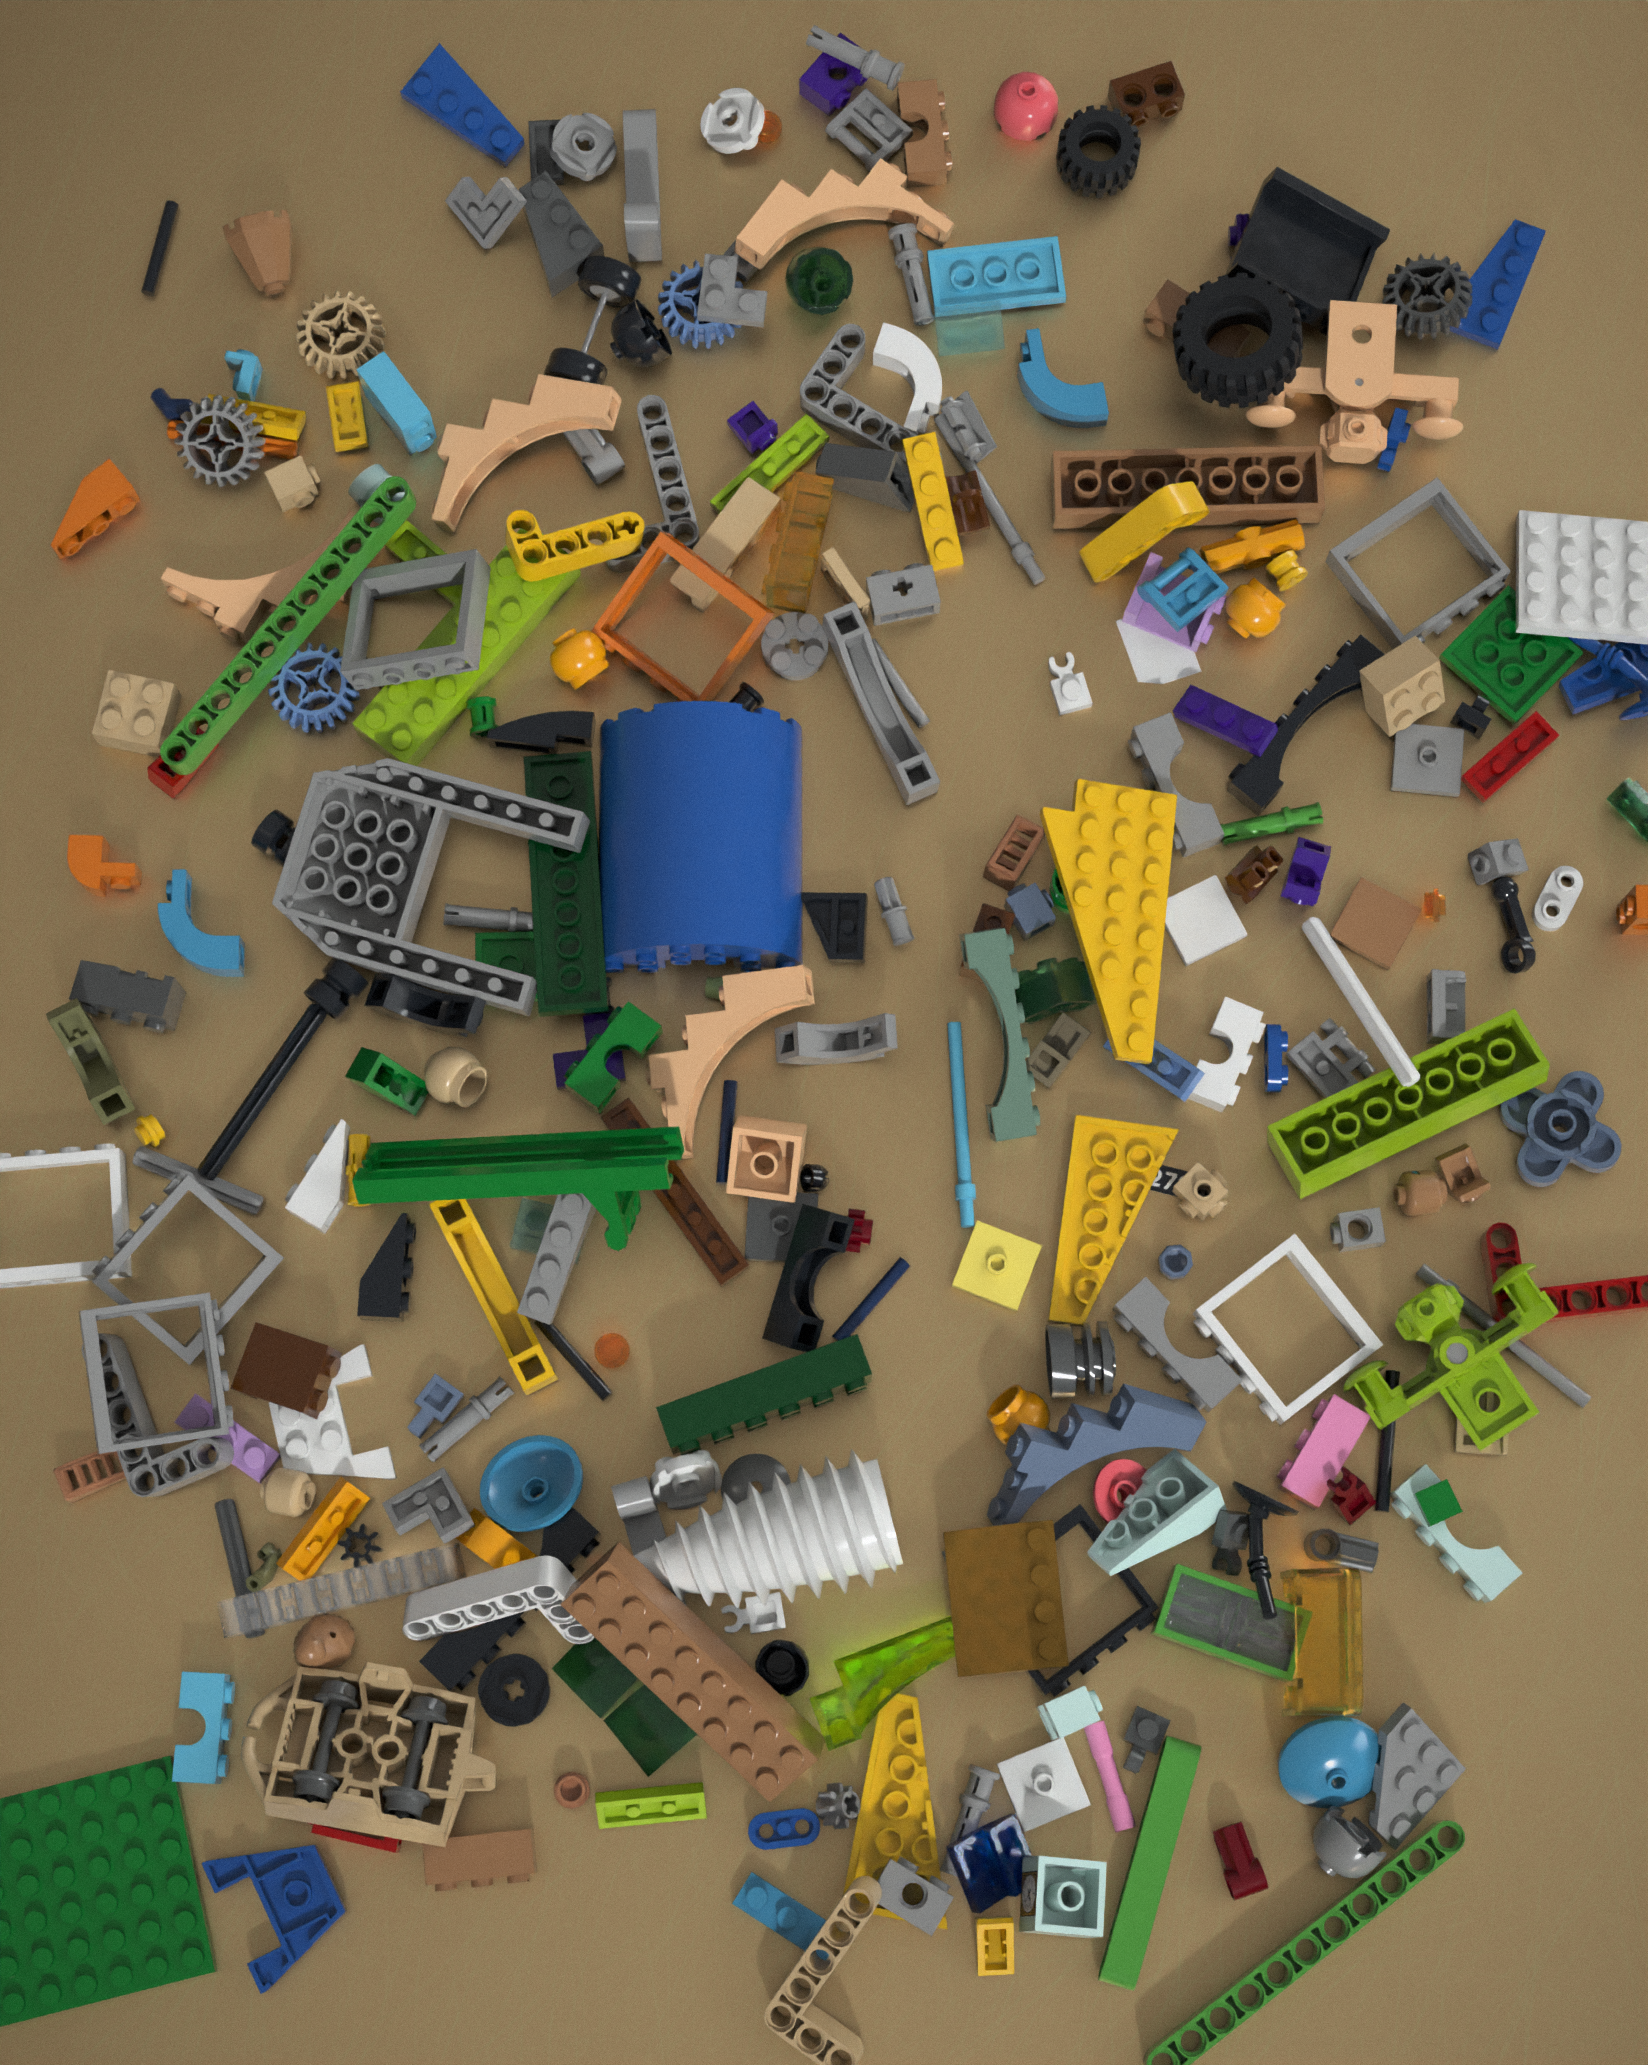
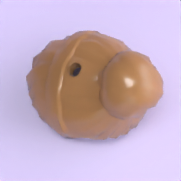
[293,1614,356,1670]

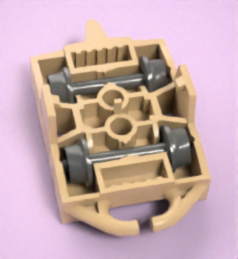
[241,1662,496,1847]

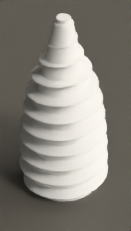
[633,1449,903,1608]

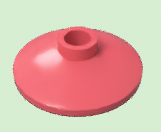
[1093,1459,1147,1523]

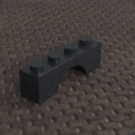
[762,1204,855,1352]

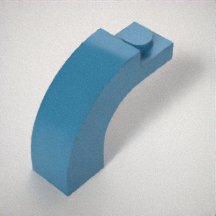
[1017,328,1109,428]
[158,869,245,977]

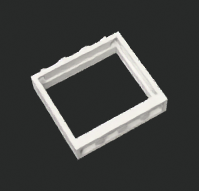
[0,1144,132,1289]
[1193,1234,1383,1425]

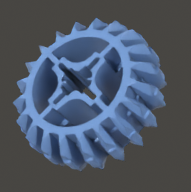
[658,260,743,349]
[268,642,360,733]

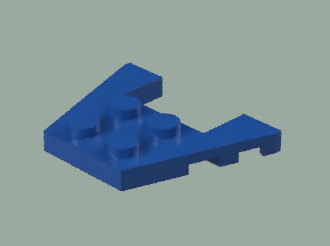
[201,1845,347,1994]

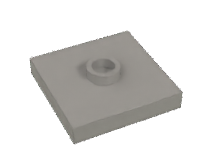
[1390,724,1464,797]

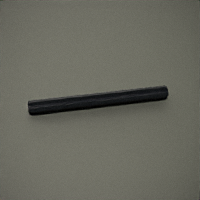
[197,1003,326,1181]

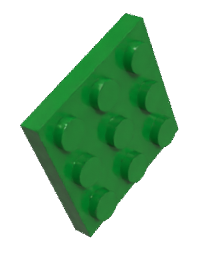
[1439,585,1584,726]

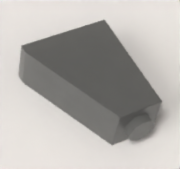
[815,443,914,512]

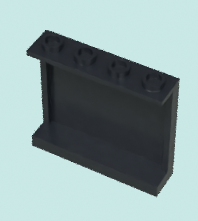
[1225,167,1390,336]

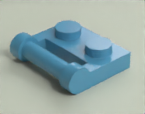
[1137,547,1229,632]

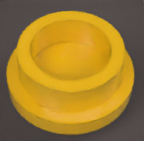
[134,1114,165,1148]

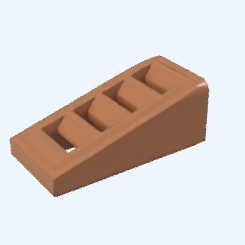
[983,814,1045,891]
[53,1451,126,1503]

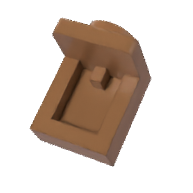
[1435,1143,1491,1203]

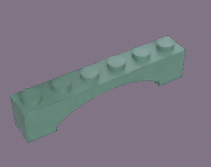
[959,928,1040,1142]

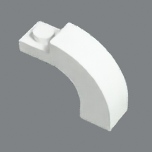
[873,322,942,436]

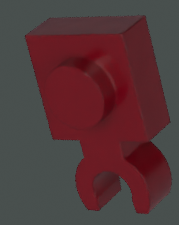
[1327,1466,1376,1526]

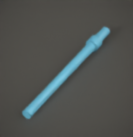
[947,1022,976,1228]

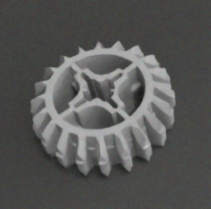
[174,395,266,487]

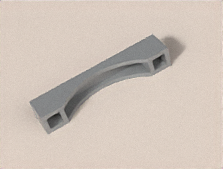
[822,601,940,806]

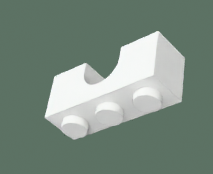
[1188,997,1266,1113]

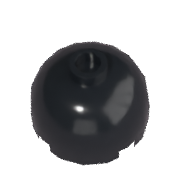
[610,299,672,368]

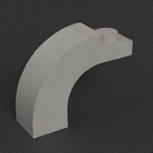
[775,1013,898,1065]

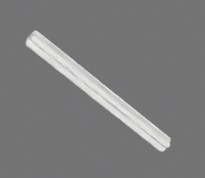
[1302,917,1420,1087]

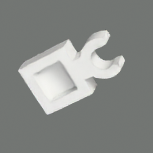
[1048,652,1093,716]
[721,1592,786,1634]

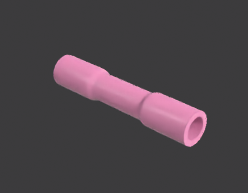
[1084,1720,1136,1832]

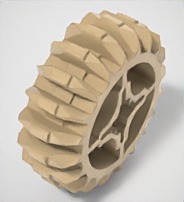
[295,290,386,380]

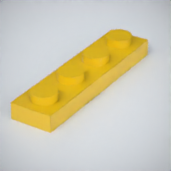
[901,432,964,571]

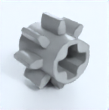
[816,1783,860,1829]

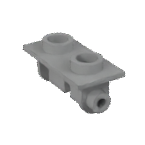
[941,391,997,464]

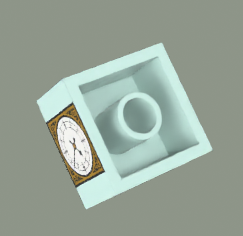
[1019,1855,1107,1938]

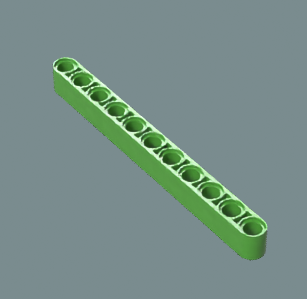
[160,476,416,775]
[1143,1820,1465,2065]

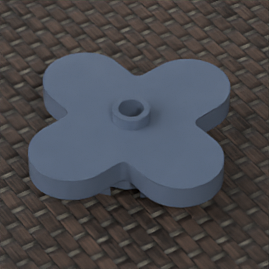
[1499,1071,1621,1187]

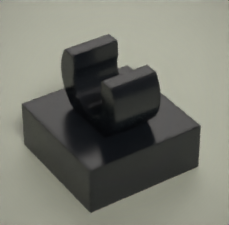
[1450,695,1492,739]

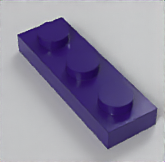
[1173,684,1278,757]

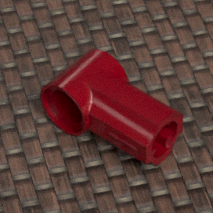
[1212,1821,1269,1901]

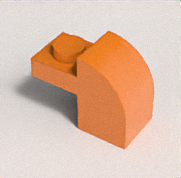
[67,835,142,897]

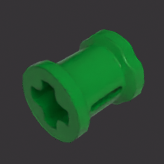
[466,696,499,738]

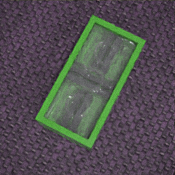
[1151,1564,1314,1682]

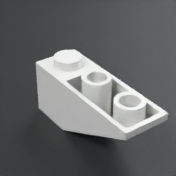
[285,1119,350,1234]

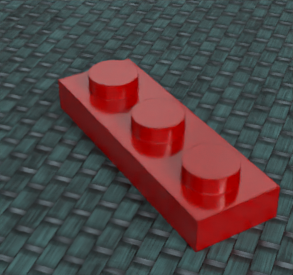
[1461,711,1560,803]

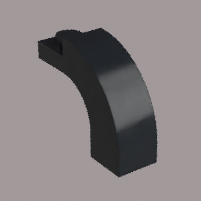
[364,973,486,1037]

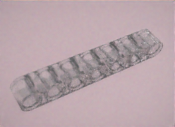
[217,1543,467,1638]

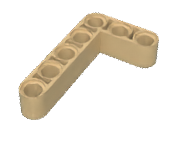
[764,1876,882,2065]

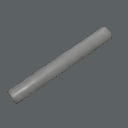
[872,639,930,728]

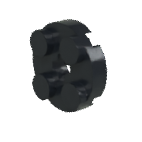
[478,1654,551,1727]

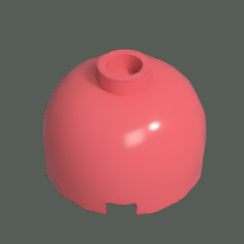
[993,72,1059,141]

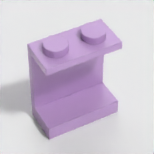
[1122,552,1227,652]

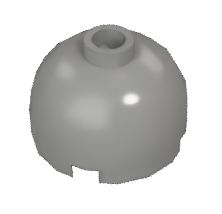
[1312,1806,1386,1879]

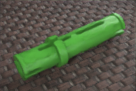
[1220,802,1323,846]

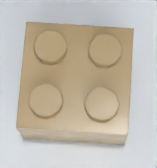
[1359,636,1445,737]
[92,670,181,757]

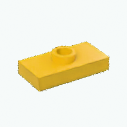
[326,381,369,452]

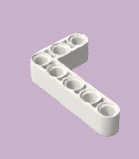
[402,1555,594,1644]

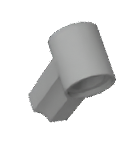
[563,429,625,485]

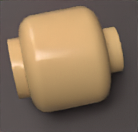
[260,1468,316,1517]

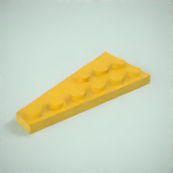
[1048,1115,1179,1326]

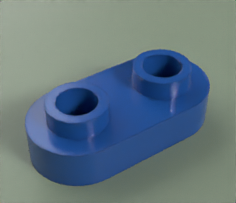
[1264,1024,1288,1092]
[748,1808,820,1850]

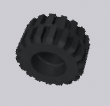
[1056,105,1141,198]

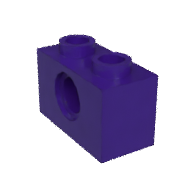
[799,32,868,117]

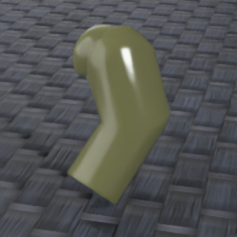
[246,1542,282,1593]

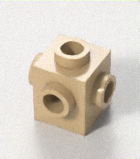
[1172,1162,1228,1221]

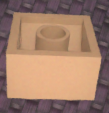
[726,1115,807,1203]

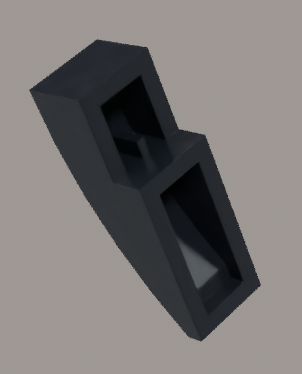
[487,711,596,755]

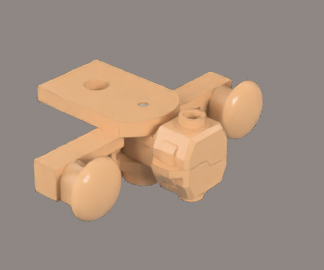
[1245,300,1463,464]

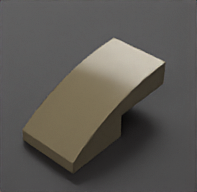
[1026,1012,1092,1088]

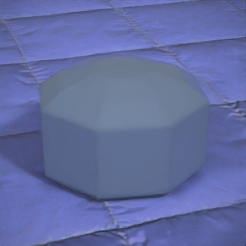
[1158,1244,1193,1280]

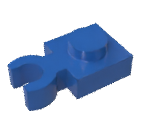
[1377,407,1411,472]

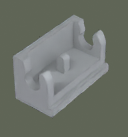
[1427,969,1466,1044]

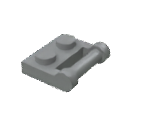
[825,88,913,172]

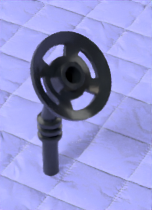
[1232,1481,1299,1620]

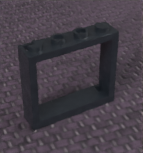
[1025,1504,1159,1697]

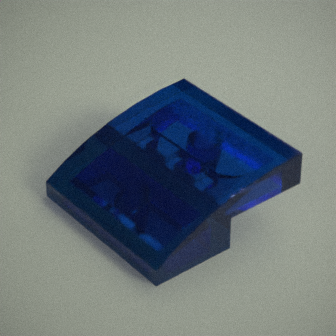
[946,1813,1032,1913]

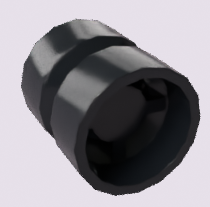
[251,810,296,867]
[304,958,369,1021]

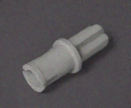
[874,877,915,946]

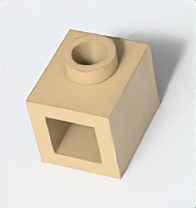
[264,455,321,512]

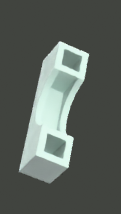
[1390,1464,1522,1603]
[1036,1686,1103,1740]

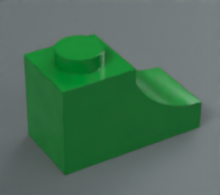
[345,1047,429,1116]

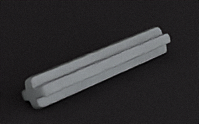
[132,1146,264,1215]

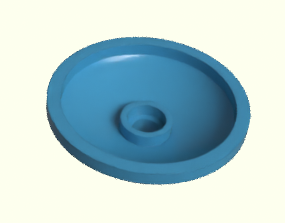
[480,1435,583,1532]
[1278,1716,1382,1809]

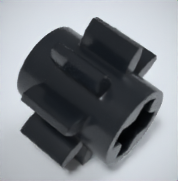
[337,1524,383,1569]

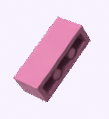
[1277,1394,1370,1510]

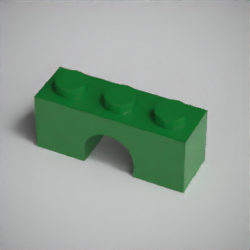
[564,1001,663,1114]

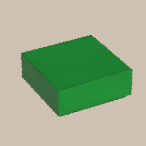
[1413,1479,1463,1527]

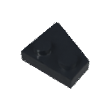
[801,892,868,963]

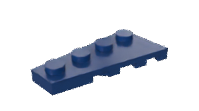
[400,43,525,168]
[1450,219,1546,350]
[1558,642,1648,715]

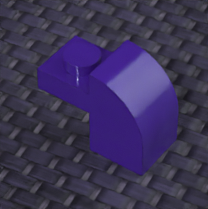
[1280,837,1331,906]

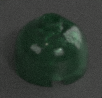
[785,246,853,315]

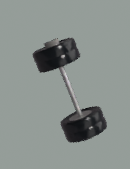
[544,256,642,385]

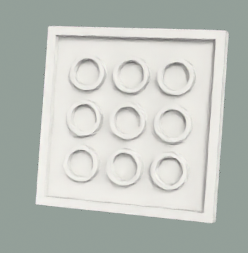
[1516,510,1648,645]

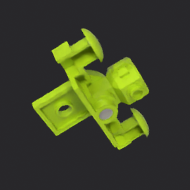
[1343,1263,1559,1451]

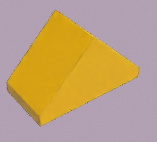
[974,1916,1014,1976]

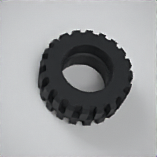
[1172,273,1303,408]

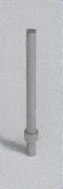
[934,414,1046,585]
[1416,1263,1591,1408]

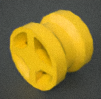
[1265,550,1308,591]

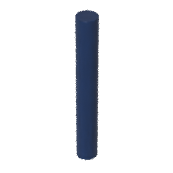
[716,1080,738,1184]
[832,1257,910,1341]

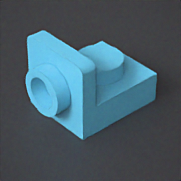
[224,349,263,402]

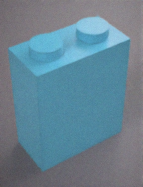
[356,351,437,455]

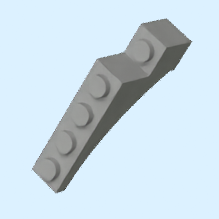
[517,1193,597,1325]

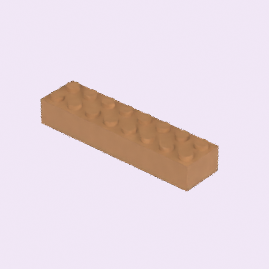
[1050,445,1325,529]
[560,1541,826,1802]

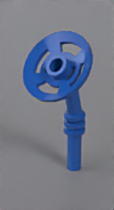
[1568,637,1648,720]

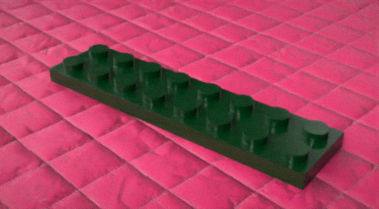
[523,751,609,1017]

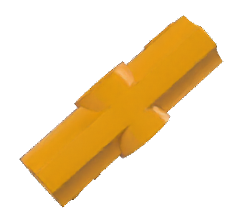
[1200,519,1305,574]

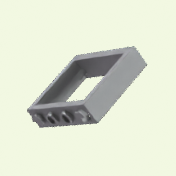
[1325,477,1510,649]
[340,549,491,690]
[92,1174,284,1365]
[79,1292,234,1454]

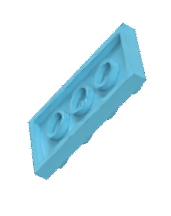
[927,236,1066,317]

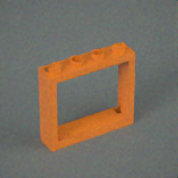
[591,531,775,702]

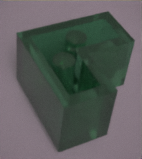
[1015,957,1097,1024]

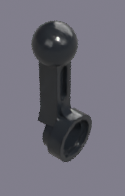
[1491,877,1536,974]

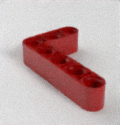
[1480,1222,1648,1323]

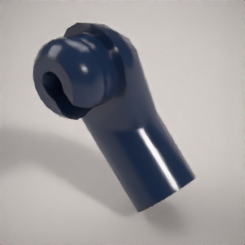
[150,388,194,421]

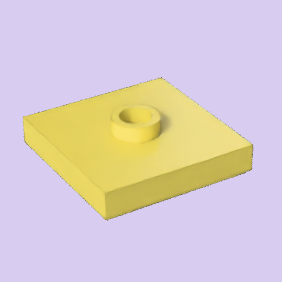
[952,1220,1042,1312]

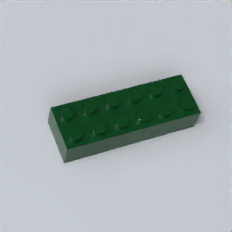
[656,1334,872,1455]

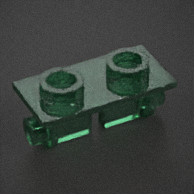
[1607,777,1648,842]

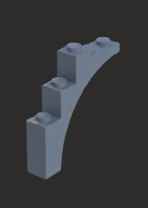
[987,1384,1206,1526]

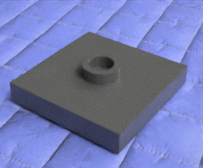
[745,1192,818,1263]

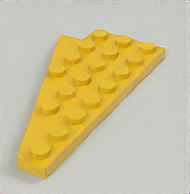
[1039,779,1177,1064]

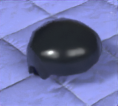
[755,1639,809,1697]

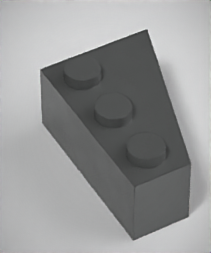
[519,171,604,297]

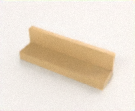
[670,478,781,613]

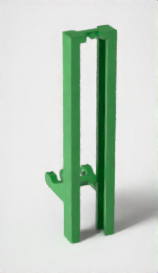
[352,1126,684,1251]

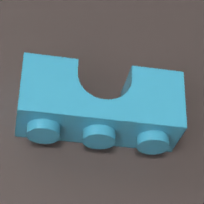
[172,1671,235,1784]

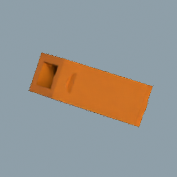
[51,458,140,560]

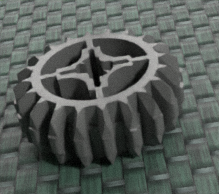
[1382,252,1473,341]

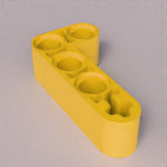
[1079,481,1210,583]
[505,510,645,582]

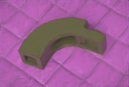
[46,998,135,1125]

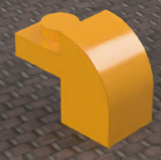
[456,1507,538,1569]

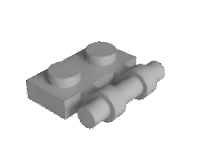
[1286,1018,1376,1099]

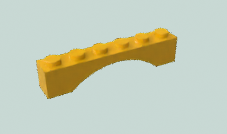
[429,1199,558,1395]

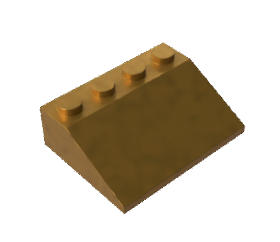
[943,1520,1069,1677]

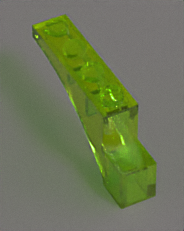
[809,1616,955,1751]

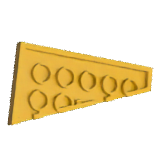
[843,1690,948,1930]

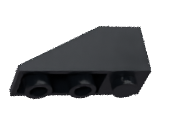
[357,1213,416,1322]

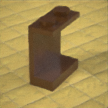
[230,1322,342,1419]

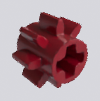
[846,1208,873,1253]

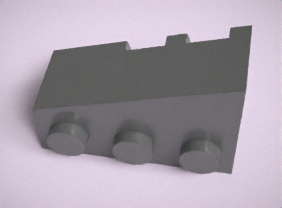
[69,960,186,1033]

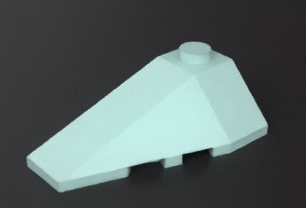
[1087,1449,1227,1576]

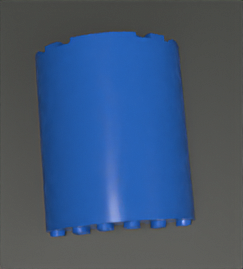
[599,701,803,973]

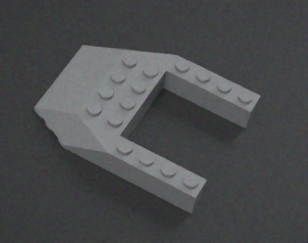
[272,758,590,1017]

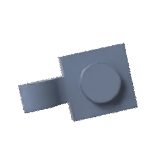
[407,1373,464,1439]

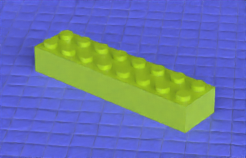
[352,528,581,766]
[1267,1008,1550,1199]

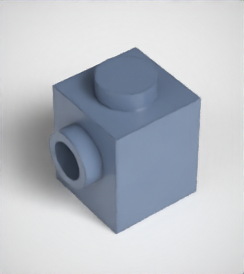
[1004,883,1056,942]

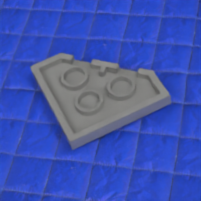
[1369,1703,1466,1850]

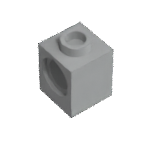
[1330,1207,1386,1253]

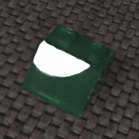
[552,1637,640,1719]
[603,1684,699,1777]

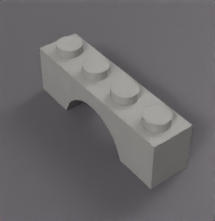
[1128,712,1224,858]
[1112,1277,1243,1412]

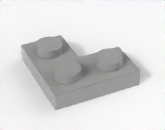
[445,177,527,249]
[697,253,767,328]
[382,1467,475,1544]

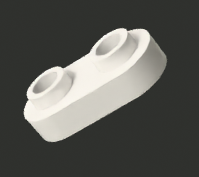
[1532,866,1583,931]

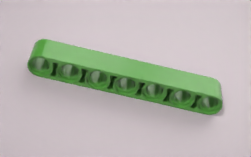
[1098,1735,1201,1991]

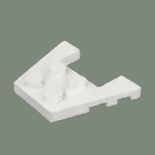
[269,1344,397,1480]

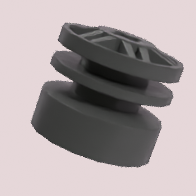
[1045,1321,1116,1399]

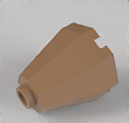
[223,210,293,295]

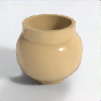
[424,1047,488,1107]

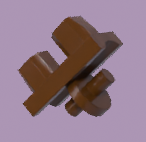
[945,470,991,536]
[1225,845,1283,904]

